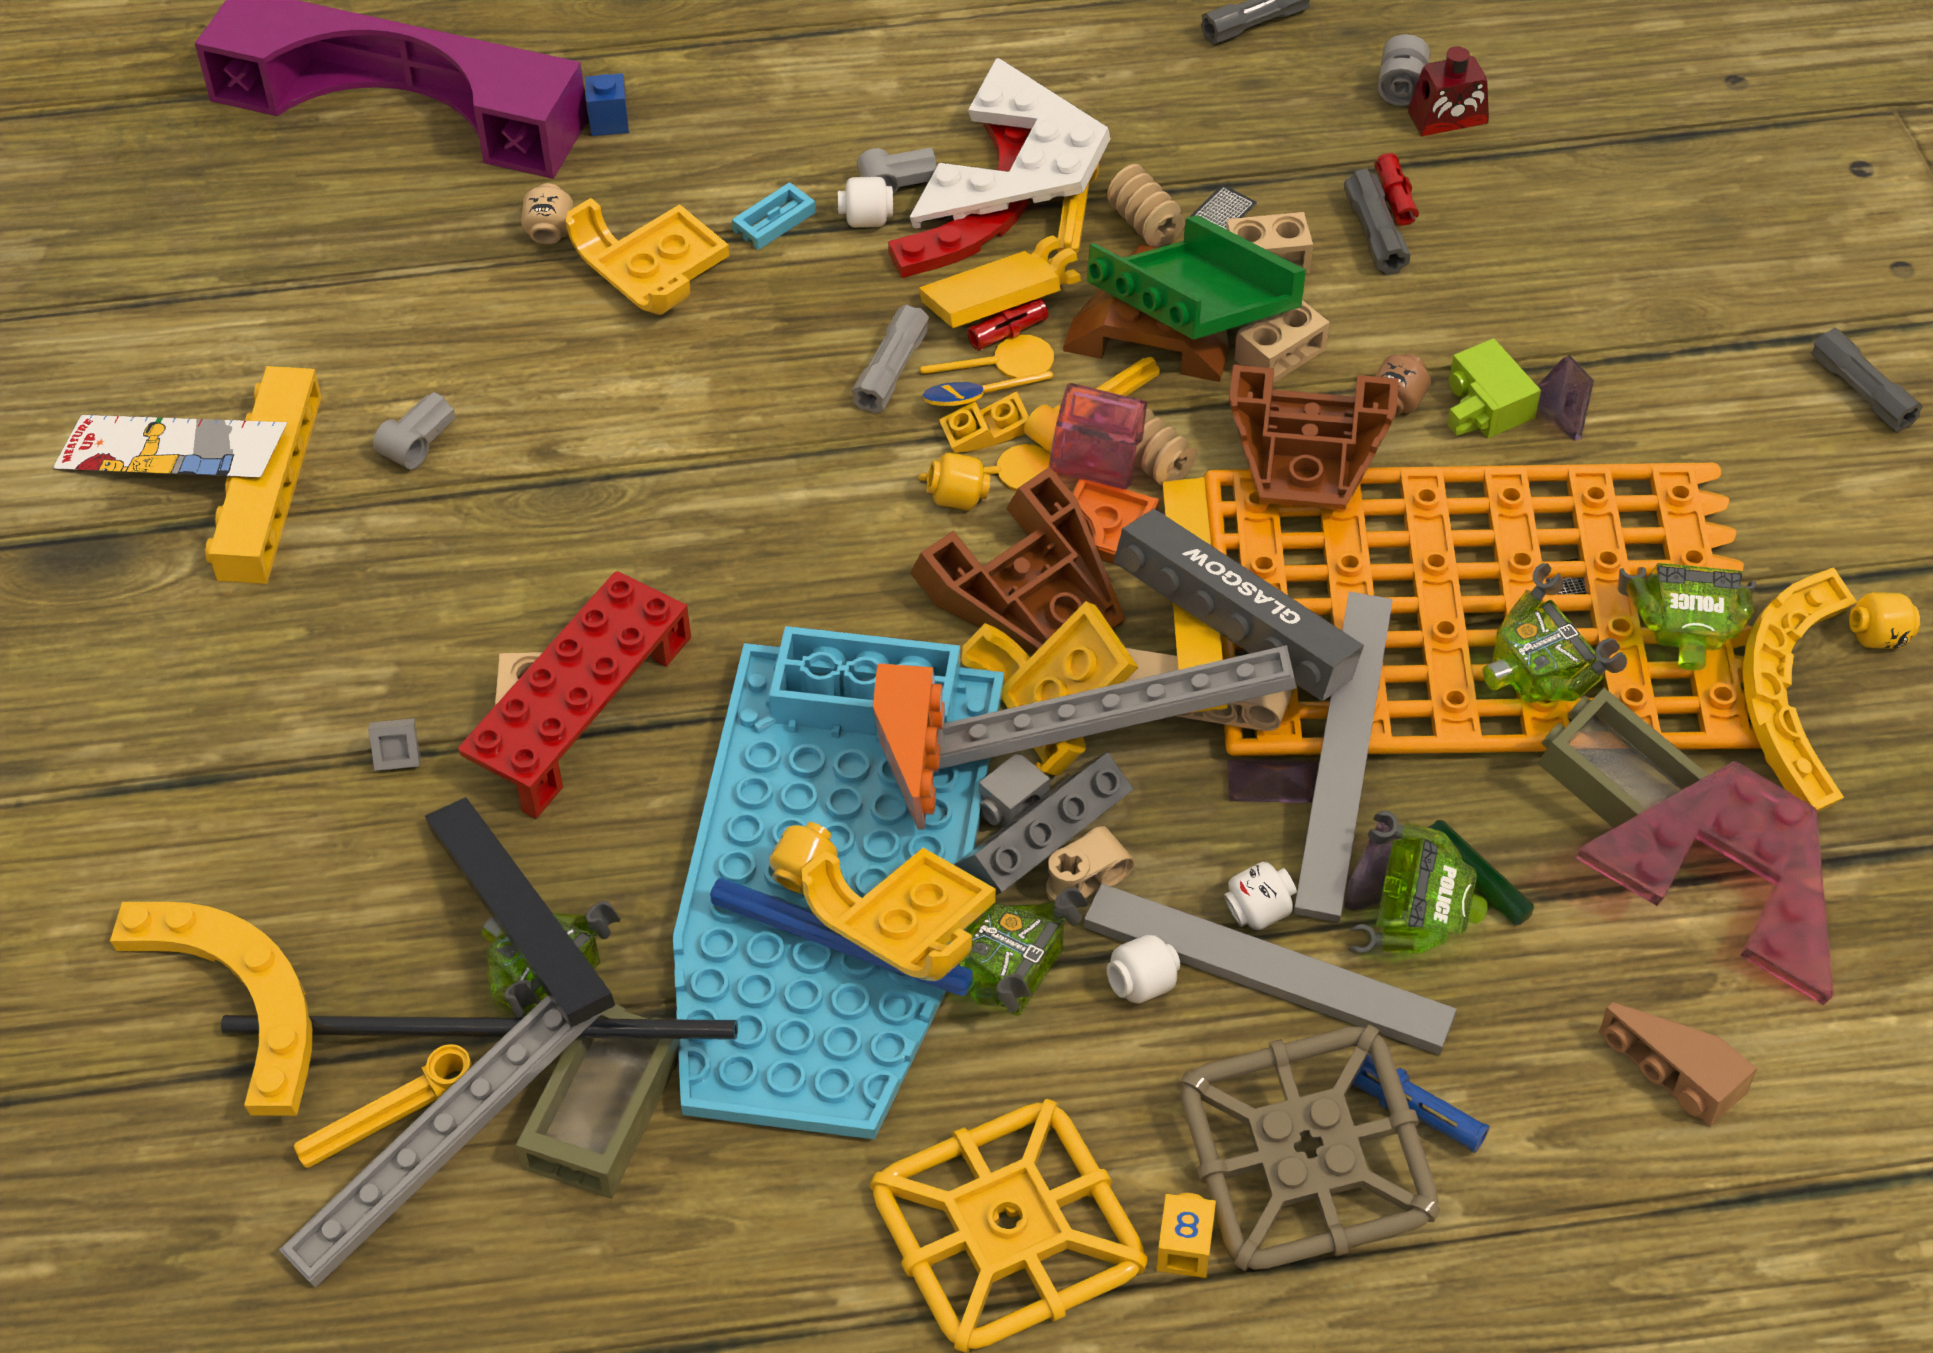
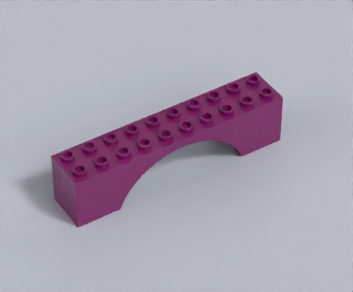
[195,0,589,179]

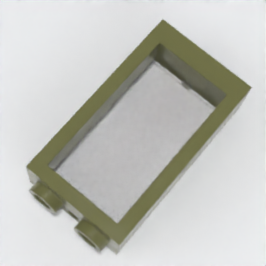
[1537,688,1732,871]
[516,1004,680,1199]

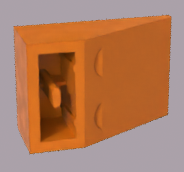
[873,663,945,830]

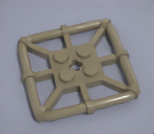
[1179,1024,1441,1272]

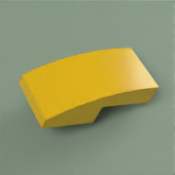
[939,391,1029,453]

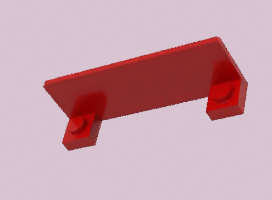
[459,571,691,819]

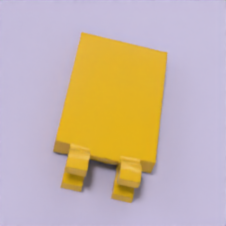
[919,235,1081,328]

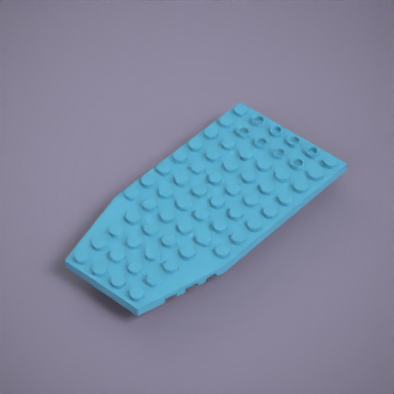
[673,626,1004,1140]

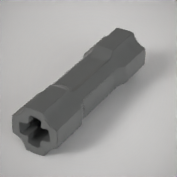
[1201,0,1310,45]
[1344,169,1410,275]
[1811,327,1923,432]

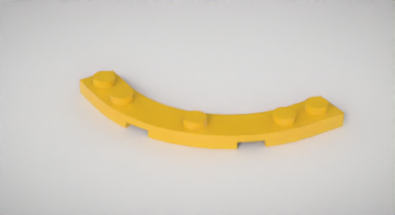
[1743,567,1857,819]
[110,902,313,1116]

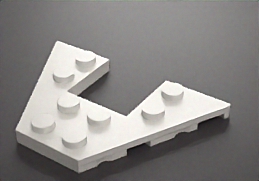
[910,58,1111,228]

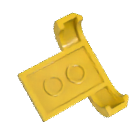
[566,198,730,315]
[961,601,1139,775]
[801,848,996,981]

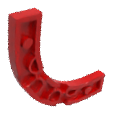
[888,122,1032,278]

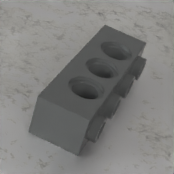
[954,752,1134,895]

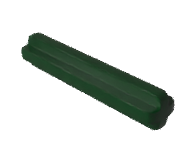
[1426,820,1534,925]

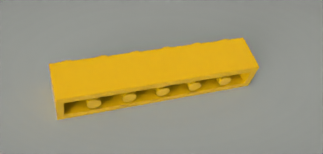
[205,366,322,584]

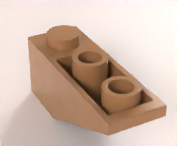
[1599,1002,1757,1127]

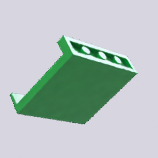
[1087,215,1306,340]

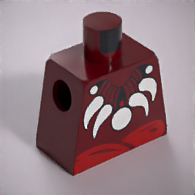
[1408,46,1489,137]

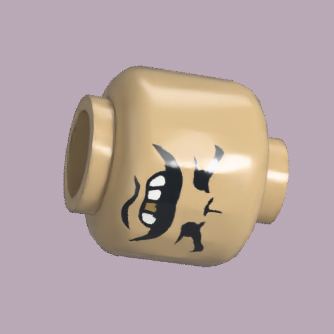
[521,183,573,244]

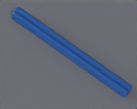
[710,878,973,996]

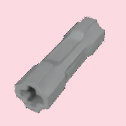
[851,304,929,414]

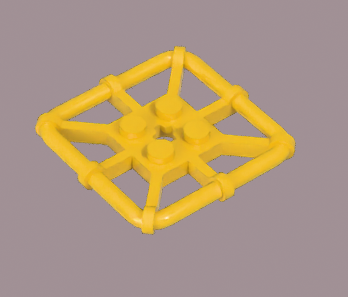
[870,1099,1148,1353]

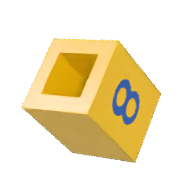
[1156,1193,1216,1278]

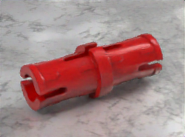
[1374,153,1419,226]
[967,298,1048,351]

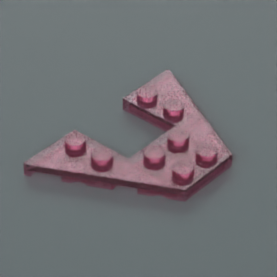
[1575,761,1833,1005]

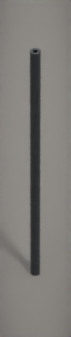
[221,1015,738,1040]

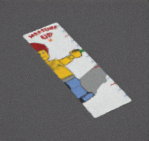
[53,415,287,477]

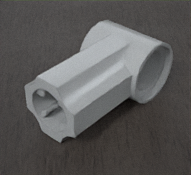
[857,147,937,195]
[373,392,456,470]

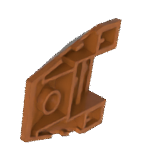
[1063,244,1229,382]
[1229,365,1399,510]

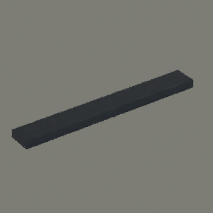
[425,797,615,1027]

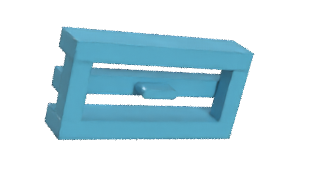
[732,182,816,250]

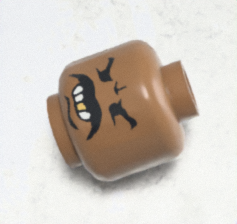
[1375,353,1431,416]

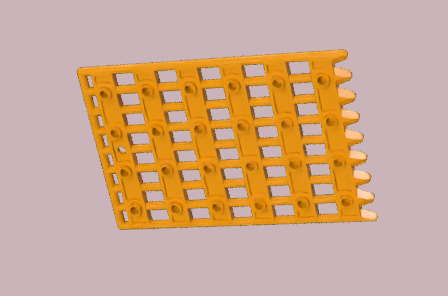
[1204,462,1762,756]

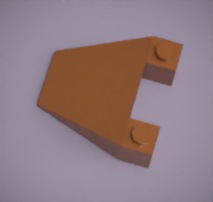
[910,467,1125,654]

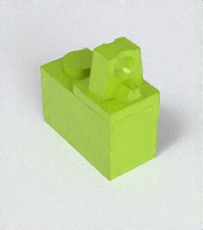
[1447,338,1541,439]

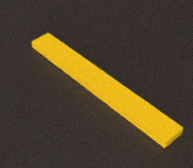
[1163,477,1228,713]

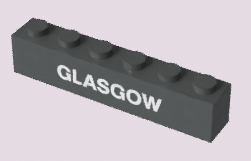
[1113,508,1364,701]

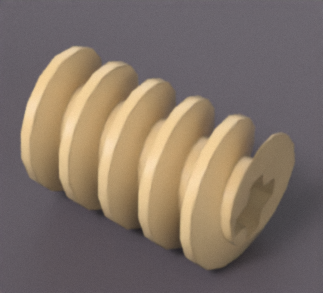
[1107,164,1185,248]
[1107,399,1197,486]

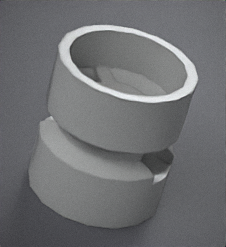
[1377,34,1431,106]

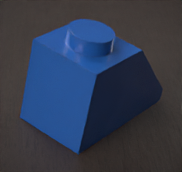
[585,73,629,136]

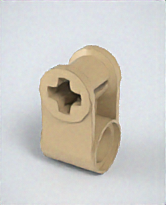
[1046,826,1135,904]

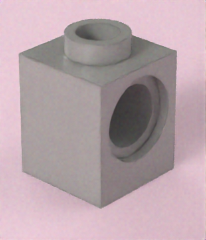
[979,752,1050,828]

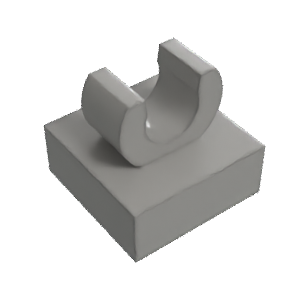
[368,718,421,771]

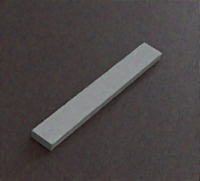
[1293,591,1393,922]
[938,645,1297,769]
[1084,883,1457,1055]
[279,995,603,1288]

